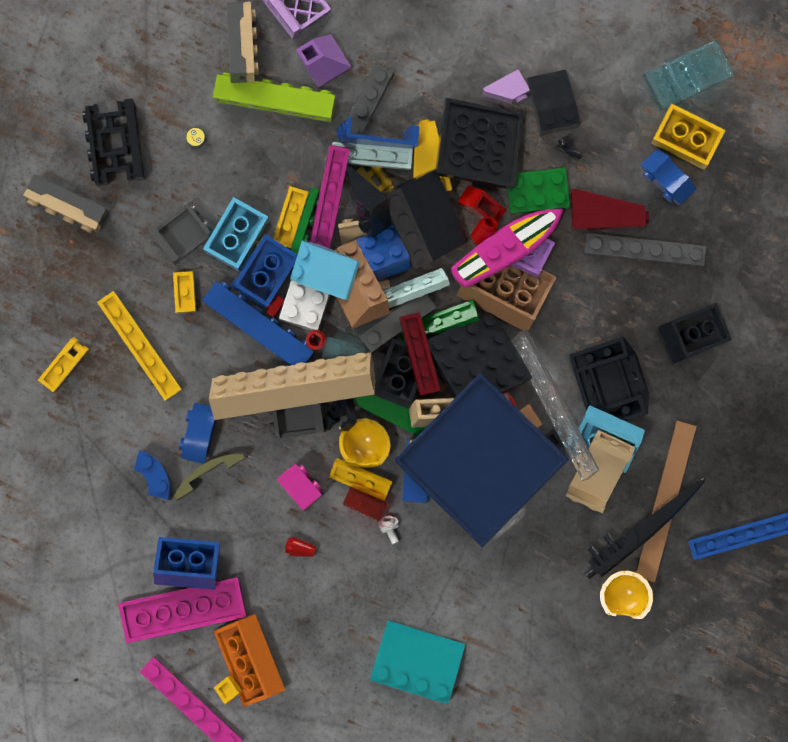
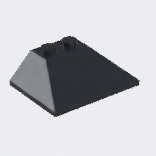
[569,336,649,421]

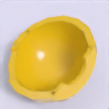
[339,418,391,468]
[600,571,653,619]

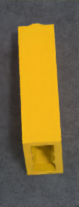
[413,119,452,194]

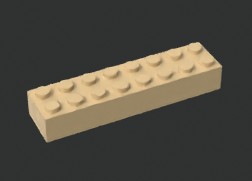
[209,353,376,420]

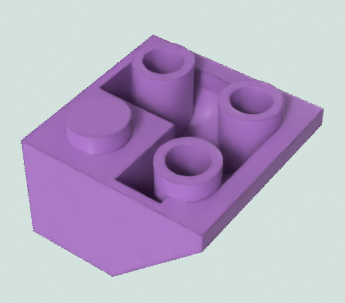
[296,34,352,88]

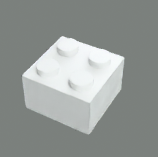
[279,280,330,331]

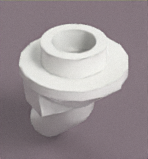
[378,515,399,545]

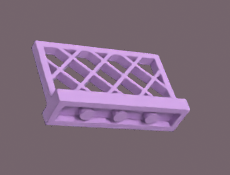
[262,0,331,39]

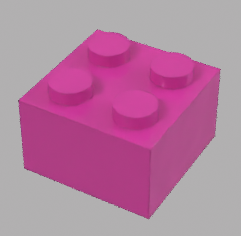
[277,464,323,512]

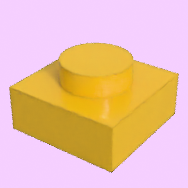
[214,675,243,705]

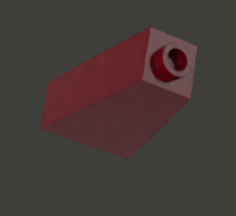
[570,189,649,232]

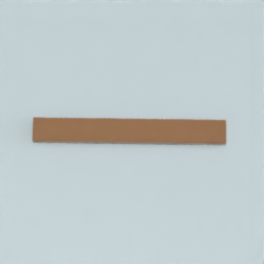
[636,421,697,582]

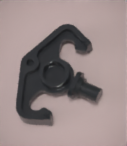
[324,398,357,431]

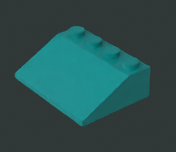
[370,620,465,704]

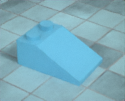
[290,241,360,300]

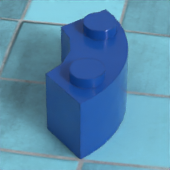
[640,149,696,206]
[179,403,216,464]
[134,450,172,500]

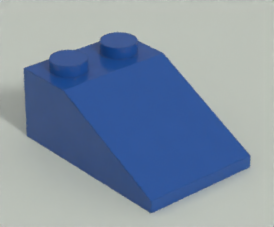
[230,234,297,308]

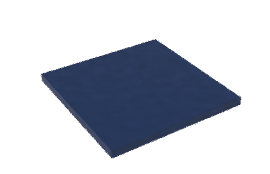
[393,373,569,548]

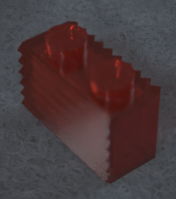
[343,487,388,522]

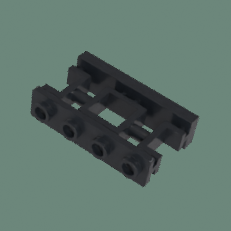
[82,98,145,186]

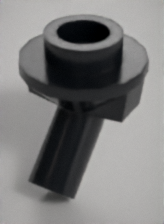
[556,136,583,160]

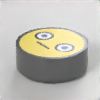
[186,127,206,148]

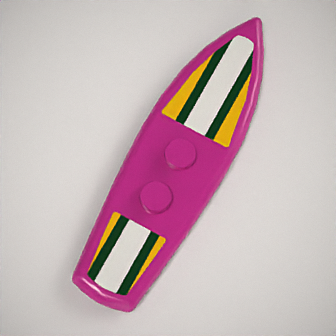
[451,209,564,288]

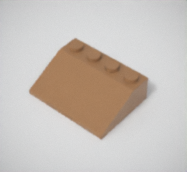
[456,266,557,333]

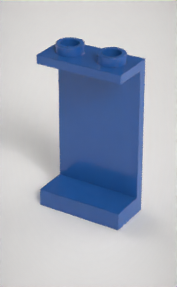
[337,117,419,149]

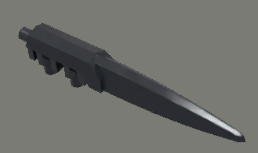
[585,478,705,579]

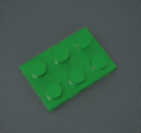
[507,168,570,215]

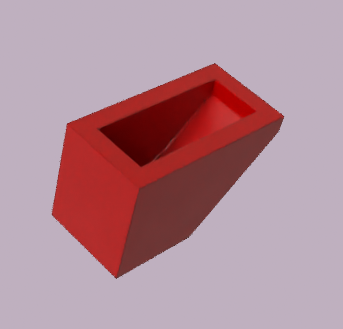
[458,185,506,224]

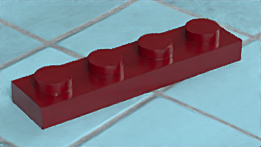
[399,312,440,396]

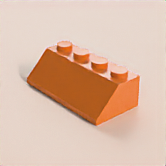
[213,614,285,707]

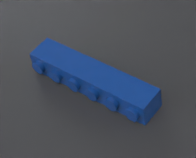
[202,281,315,366]

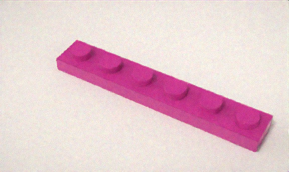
[310,144,350,249]
[140,657,243,742]

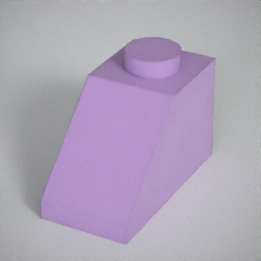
[483,70,530,104]

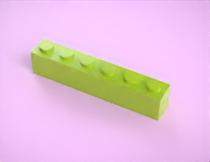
[213,73,336,122]

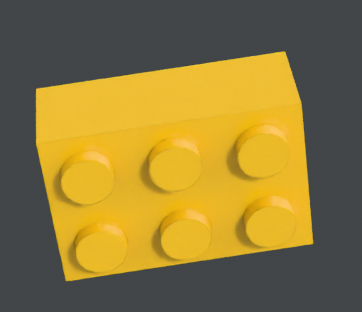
[651,103,726,170]

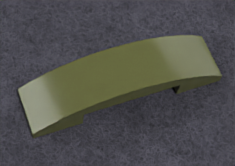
[174,454,246,501]

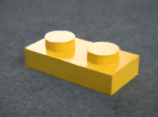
[173,271,196,313]

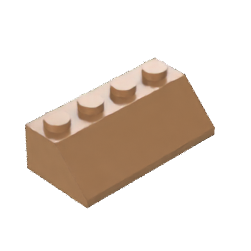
[334,240,390,329]

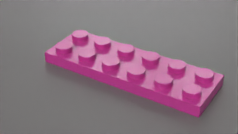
[118,577,247,643]

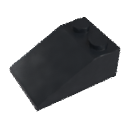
[527,70,580,136]
[346,166,391,238]
[658,303,732,364]
[373,338,417,409]

